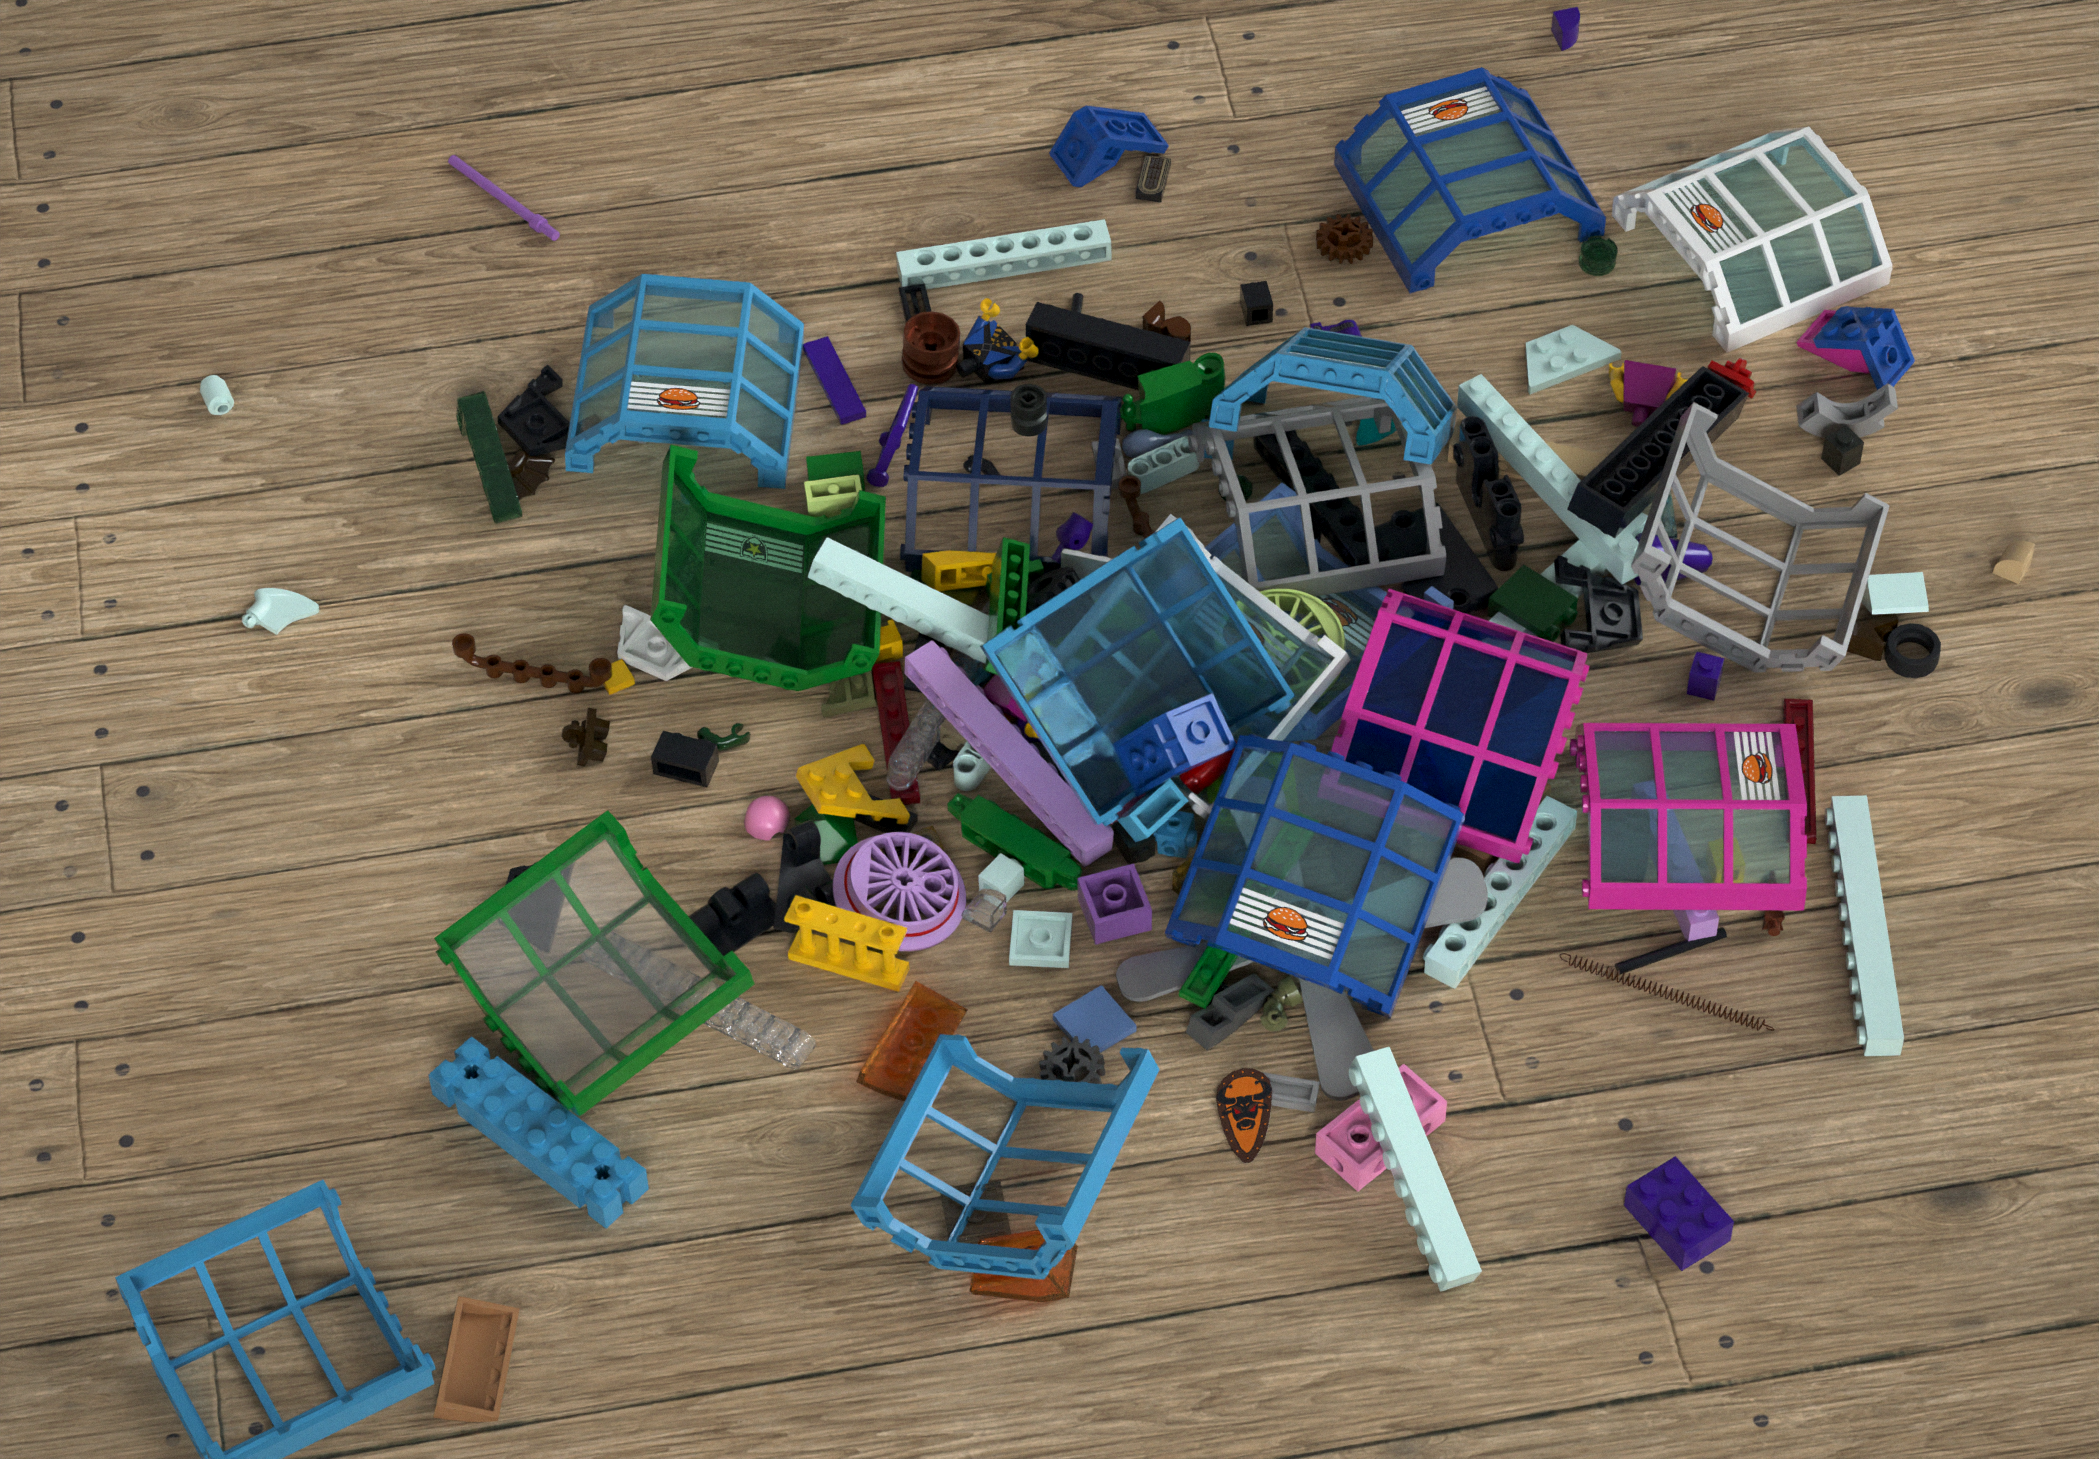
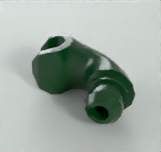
[697,723,751,751]

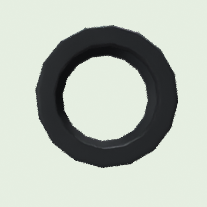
[1885,623,1941,678]

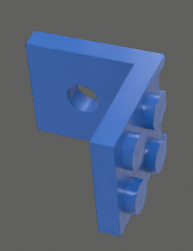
[1813,306,1915,390]

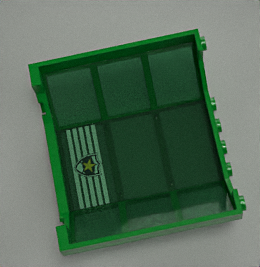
[650,445,886,691]

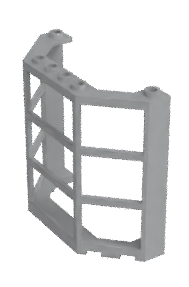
[1188,396,1446,596]
[1631,402,1890,672]

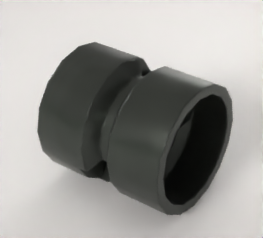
[1010,384,1047,437]

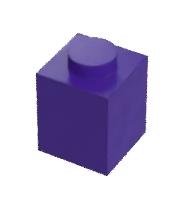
[1687,651,1724,701]

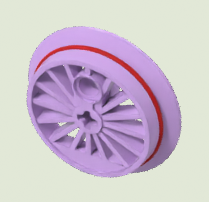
[833,832,966,951]

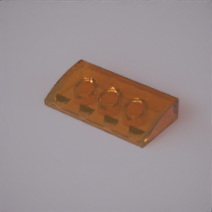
[856,981,968,1102]

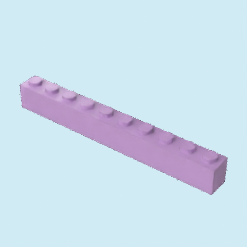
[904,640,1114,868]

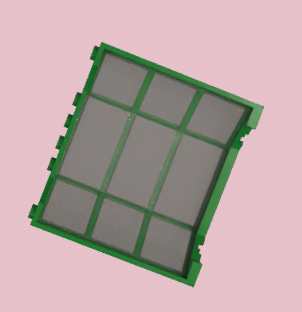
[434,810,755,1117]

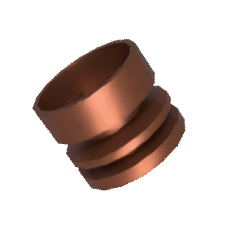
[901,311,961,384]

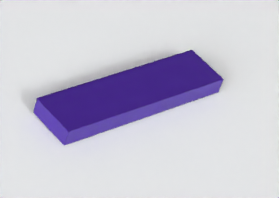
[803,336,866,425]

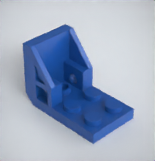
[1049,105,1169,187]
[1112,693,1236,797]

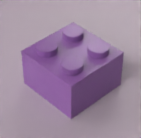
[1077,864,1152,945]

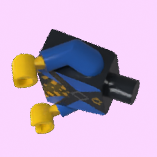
[956,298,1038,383]

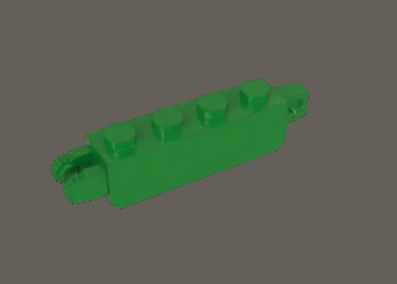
[947,793,1082,891]

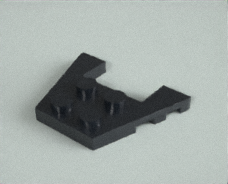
[498,365,603,456]
[1554,555,1643,653]

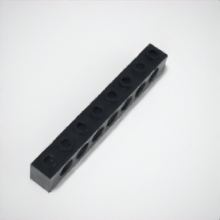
[1253,430,1390,567]

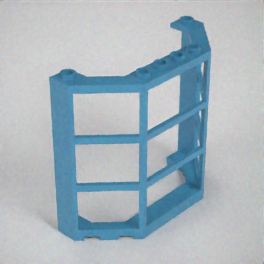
[851,1034,1160,1280]
[115,1180,436,1459]

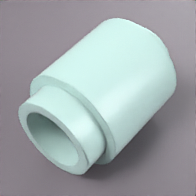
[200,375,234,415]

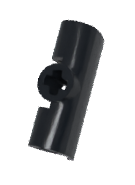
[688,872,776,956]

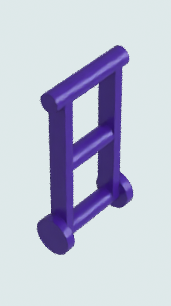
[866,384,918,487]

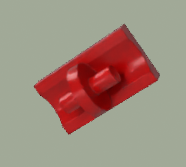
[1708,358,1756,399]

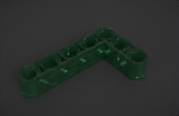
[456,391,522,524]

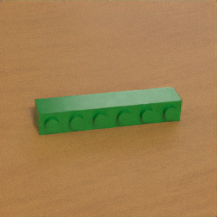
[985,537,1030,678]

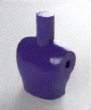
[1051,512,1094,564]

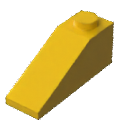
[922,550,996,592]

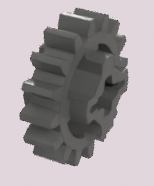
[1039,1036,1106,1084]

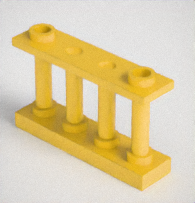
[784,895,910,992]

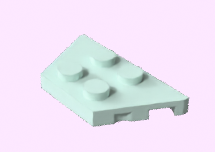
[1525,325,1621,394]

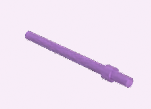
[448,155,560,241]

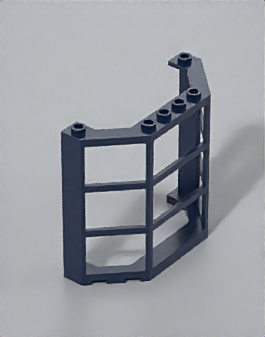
[900,386,1122,575]

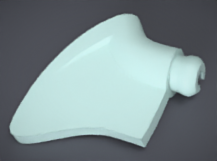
[242,588,319,635]

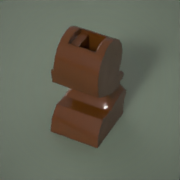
[1143,301,1191,345]

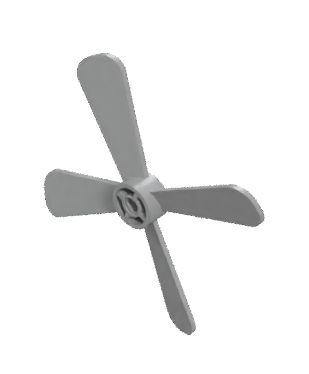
[1116,778,1488,1101]

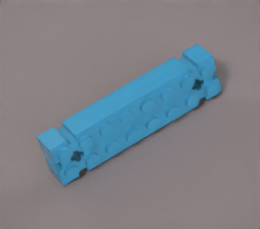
[428,1036,649,1229]

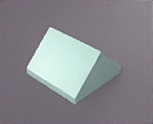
[1861,572,1929,615]

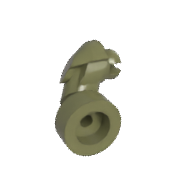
[1260,975,1303,1032]

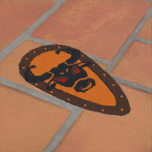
[1216,1068,1272,1163]

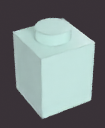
[978,853,1024,907]

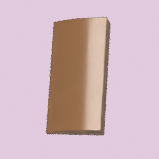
[433,1296,520,1422]

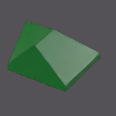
[794,804,858,865]

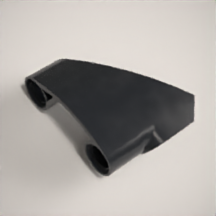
[773,820,836,933]

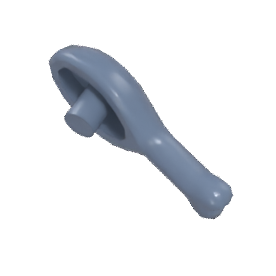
[1122,429,1192,459]

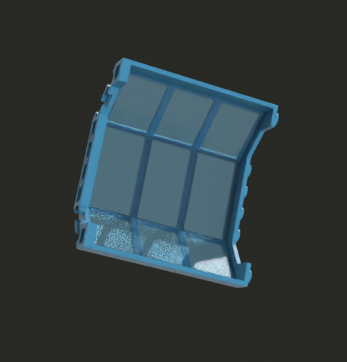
[980,517,1295,826]

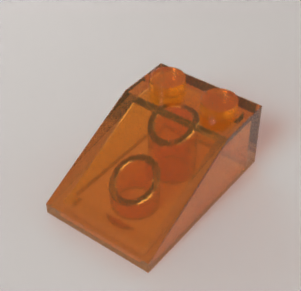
[970,1229,1078,1302]

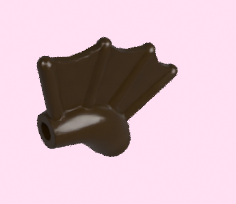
[489,451,555,504]

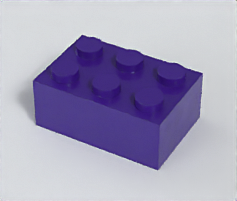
[1624,1156,1734,1271]

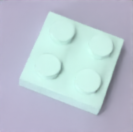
[1009,910,1073,968]

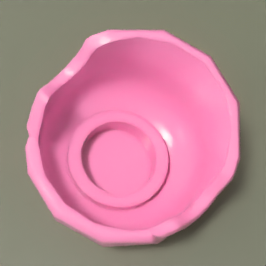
[744,795,791,841]

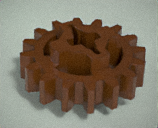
[1316,214,1374,264]

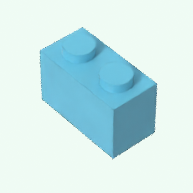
[1118,779,1189,842]

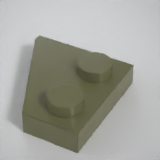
[821,669,877,718]

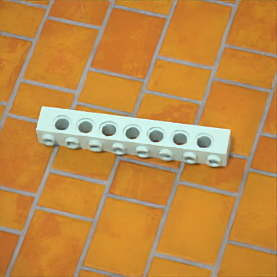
[896,219,1112,290]
[1423,796,1577,989]

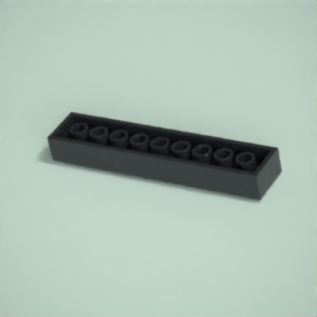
[1567,366,1749,538]

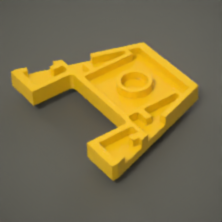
[796,744,910,824]

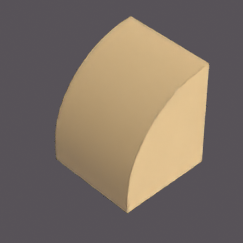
[1993,541,2035,584]

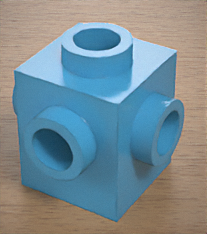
[1153,811,1197,859]

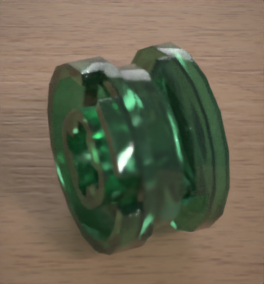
[1579,236,1618,276]

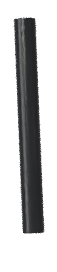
[1615,927,1727,975]

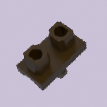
[562,707,610,767]

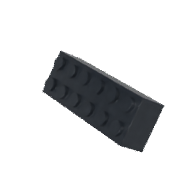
[1025,302,1190,391]

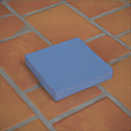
[1053,985,1137,1057]

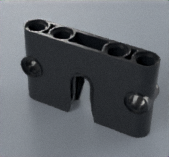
[1453,416,1524,571]
[1374,502,1498,615]

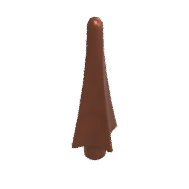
[1762,870,1785,936]

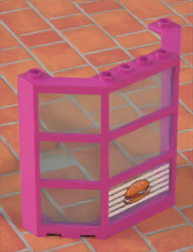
[1569,723,1807,911]

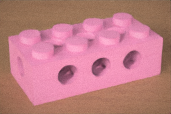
[1315,1064,1447,1191]

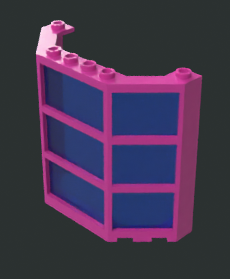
[1317,589,1590,864]

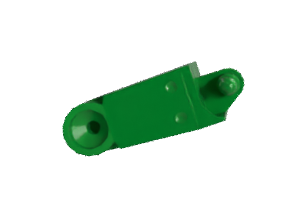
[1120,353,1226,435]

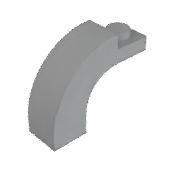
[1796,383,1898,438]

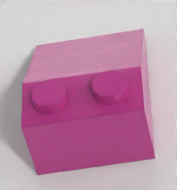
[1796,310,1889,373]

